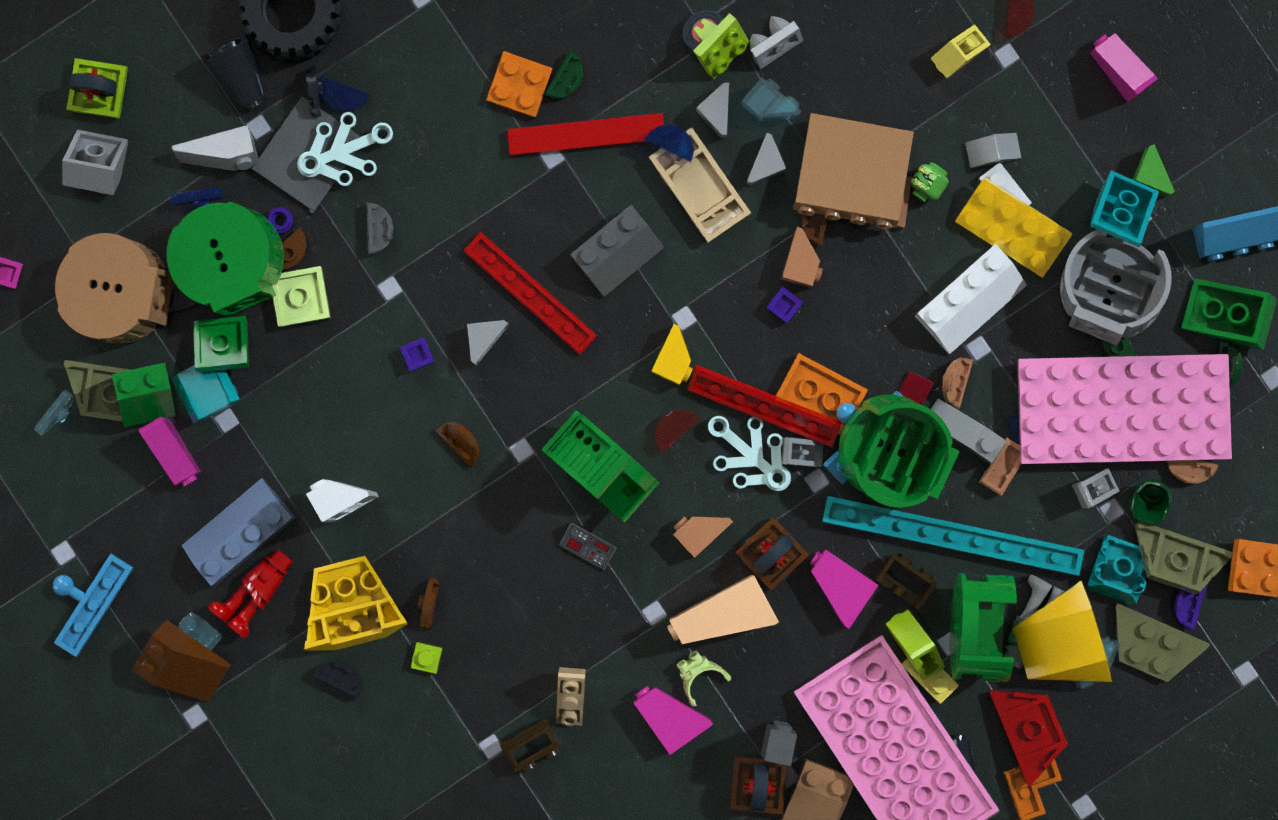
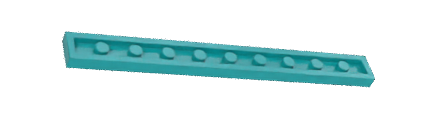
[822,496,1084,576]

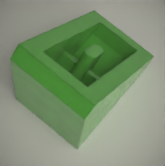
[1133,144,1175,197]

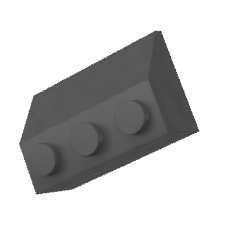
[570,205,664,297]

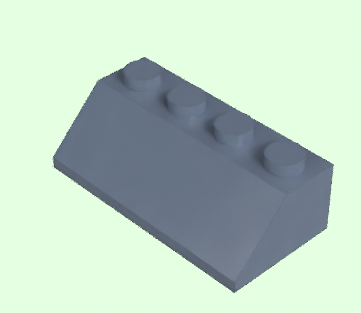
[182,478,296,586]

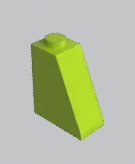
[886,610,945,681]

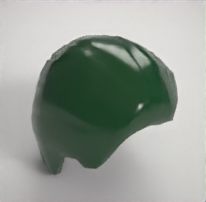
[1131,479,1172,525]

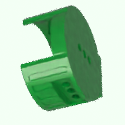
[167,202,284,316]
[838,394,960,508]
[541,410,659,523]
[949,573,1017,682]

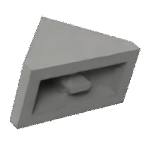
[696,83,729,138]
[746,133,786,186]
[965,133,1021,169]
[467,320,509,366]
[782,437,824,467]
[1072,468,1119,508]

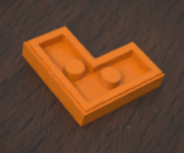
[1003,759,1062,820]

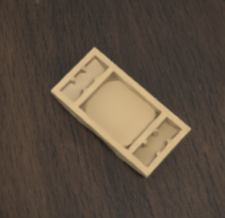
[649,128,751,243]

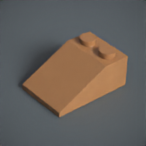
[781,758,854,820]

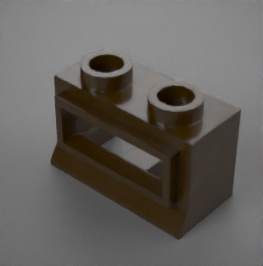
[874,553,937,610]
[499,717,562,774]

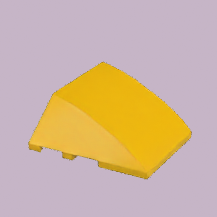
[304,556,408,650]
[1012,581,1112,682]

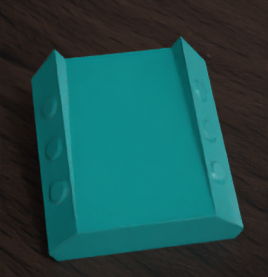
[171,365,239,424]
[1087,535,1146,605]

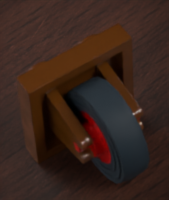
[735,517,809,591]
[730,756,787,815]

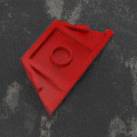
[989,690,1068,787]

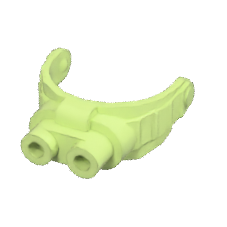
[677,651,731,707]

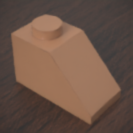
[781,227,823,288]
[673,517,733,558]

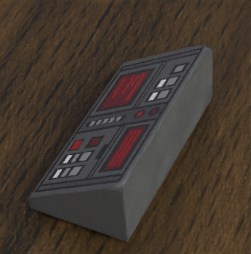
[559,522,617,570]

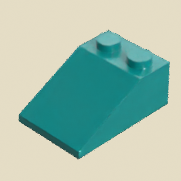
[1090,171,1159,247]

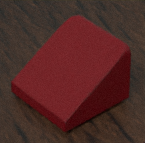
[899,371,934,405]

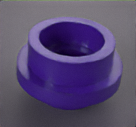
[267,207,293,234]

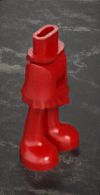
[208,549,293,639]

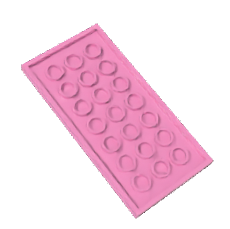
[1017,354,1232,464]
[794,635,1000,820]

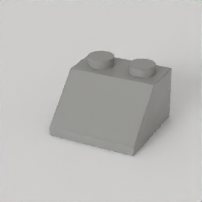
[62,130,128,195]

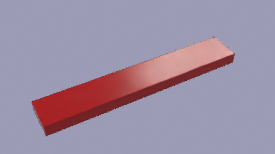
[507,113,665,156]
[463,232,597,355]
[687,365,842,448]

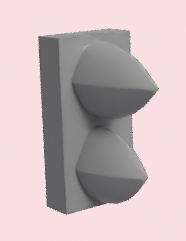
[750,16,803,70]

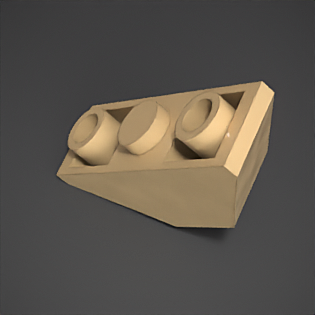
[556,667,586,726]

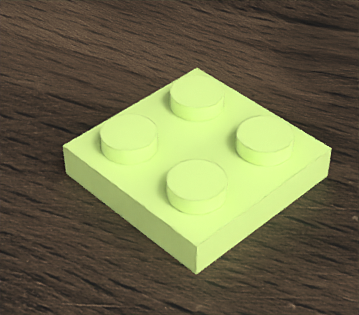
[273,266,331,327]

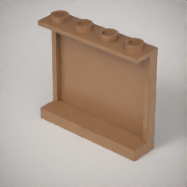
[793,113,914,230]

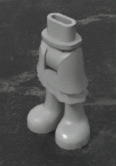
[1003,574,1065,669]

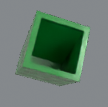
[112,363,176,427]

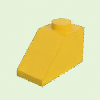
[651,324,693,386]

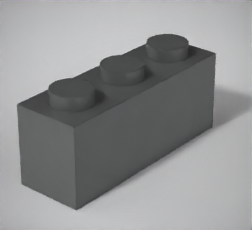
[761,720,797,766]

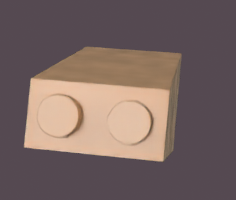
[667,575,779,644]

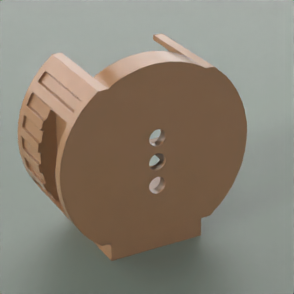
[55,233,174,344]

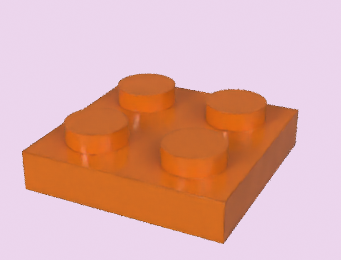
[486,51,553,118]
[1228,539,1278,597]

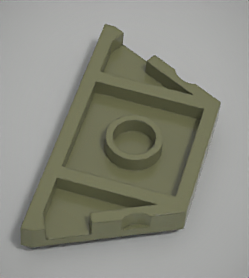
[64,360,129,422]
[1135,521,1233,595]
[1114,603,1210,682]

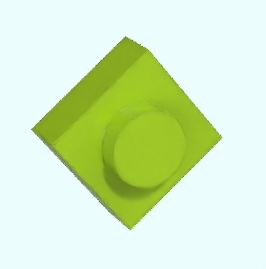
[411,642,443,674]

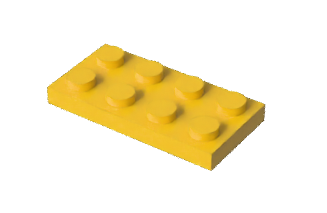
[955,177,1072,278]

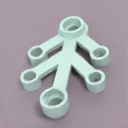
[297,112,393,187]
[708,416,791,491]

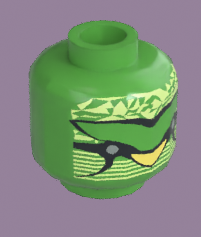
[910,162,949,203]

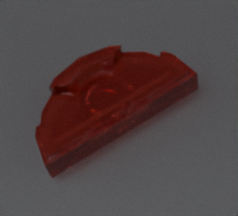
[1005,0,1035,38]
[655,410,701,453]

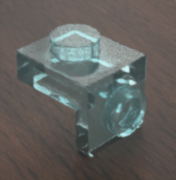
[178,612,223,650]

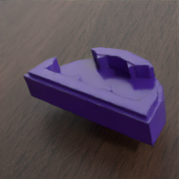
[1173,585,1207,632]

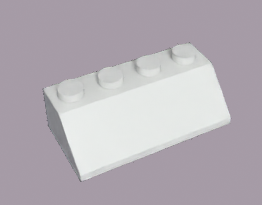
[915,244,1027,354]
[306,479,379,522]

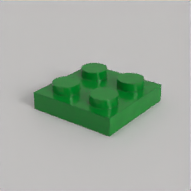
[194,316,249,372]

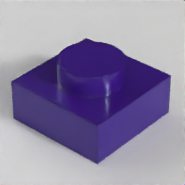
[766,287,803,324]
[400,338,435,372]

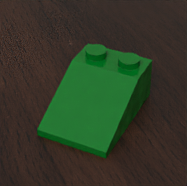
[1181,279,1277,351]

